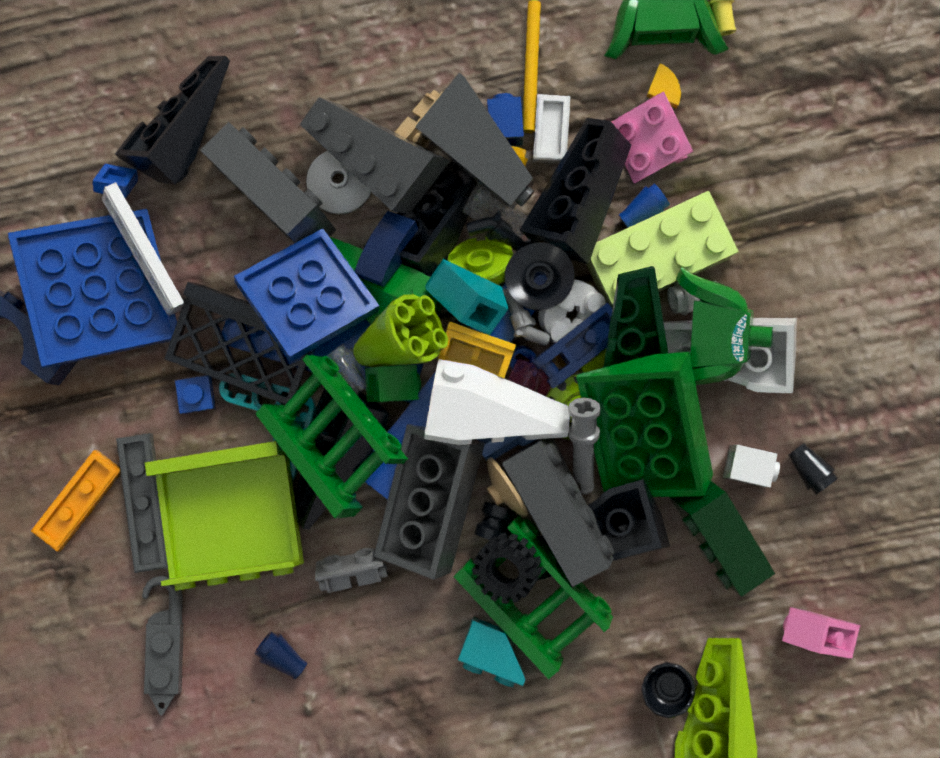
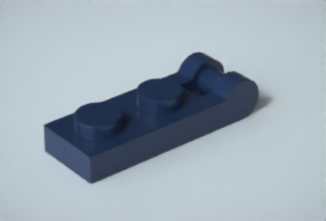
[531,302,612,389]

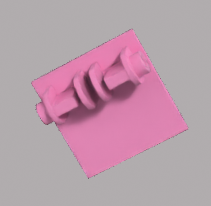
[611,91,693,184]

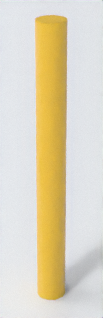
[522,0,541,133]

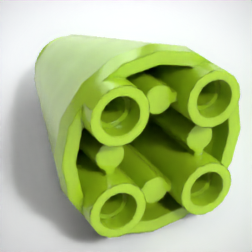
[353,294,448,367]

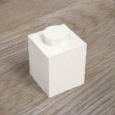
[723,445,780,488]

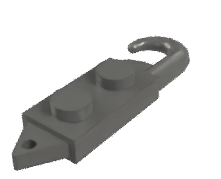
[142,575,184,716]

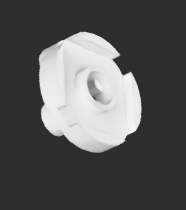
[538,280,605,343]

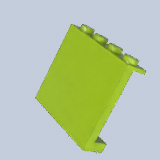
[145,441,304,591]

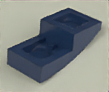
[355,211,418,287]

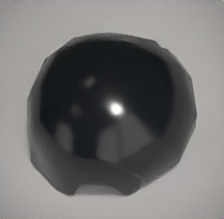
[641,662,696,718]

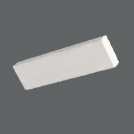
[102,182,184,316]

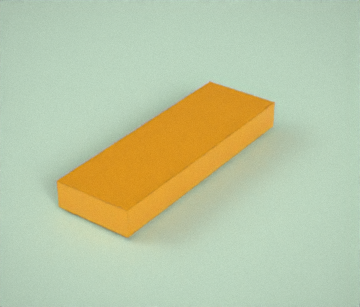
[31,450,121,552]

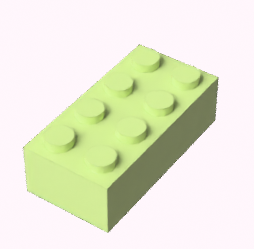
[586,191,739,309]

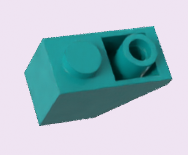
[425,259,508,335]
[458,616,526,687]

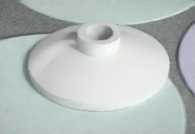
[306,151,371,214]

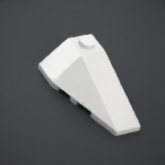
[663,318,797,393]
[424,359,570,445]

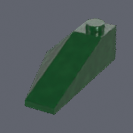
[603,266,668,368]

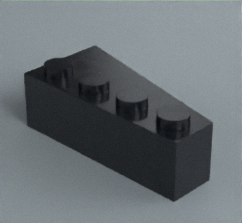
[519,118,632,264]

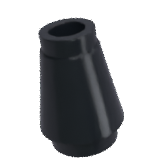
[788,443,838,495]

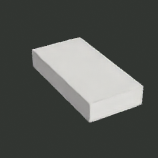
[533,94,570,164]

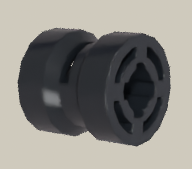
[474,501,516,540]

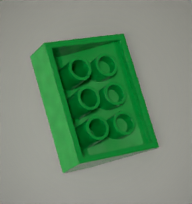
[576,352,713,497]

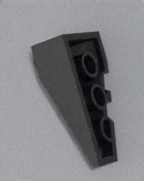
[115,56,230,185]
[365,161,482,277]

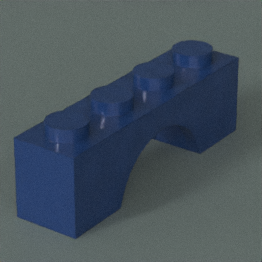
[0,291,78,386]

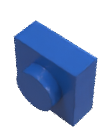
[93,164,138,198]
[175,375,216,414]

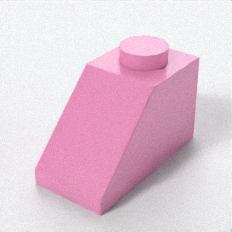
[782,607,860,659]

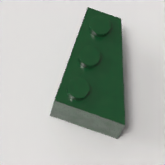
[669,481,775,597]

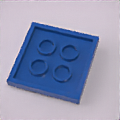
[234,228,379,362]

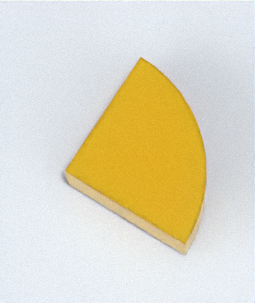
[646,63,681,109]

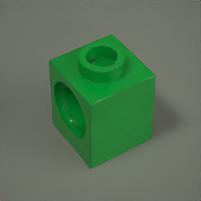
[365,365,421,402]

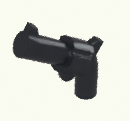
[466,211,532,252]

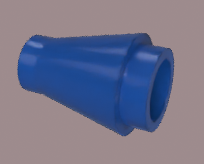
[618,183,670,228]

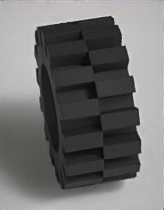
[472,533,542,604]

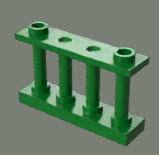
[255,355,408,519]
[453,514,613,680]

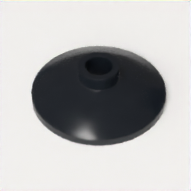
[505,242,575,310]

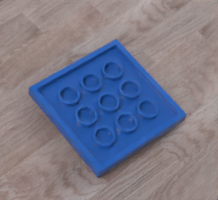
[8,209,177,369]

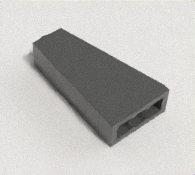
[415,73,534,210]

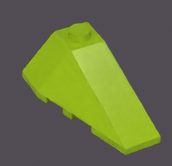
[674,638,757,758]

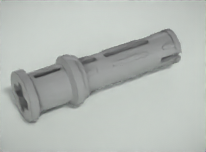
[568,398,600,495]

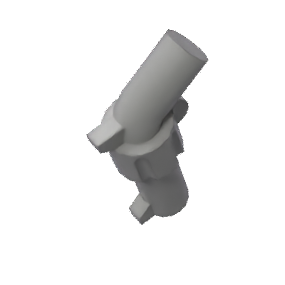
[503,288,550,346]

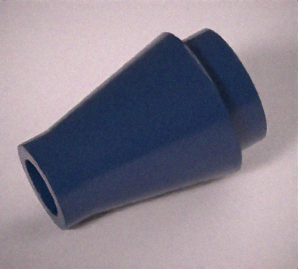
[254,631,307,680]

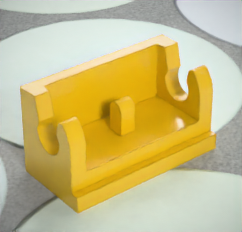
[438,322,516,378]

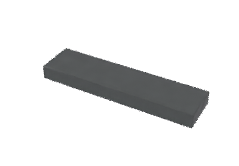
[116,433,168,573]

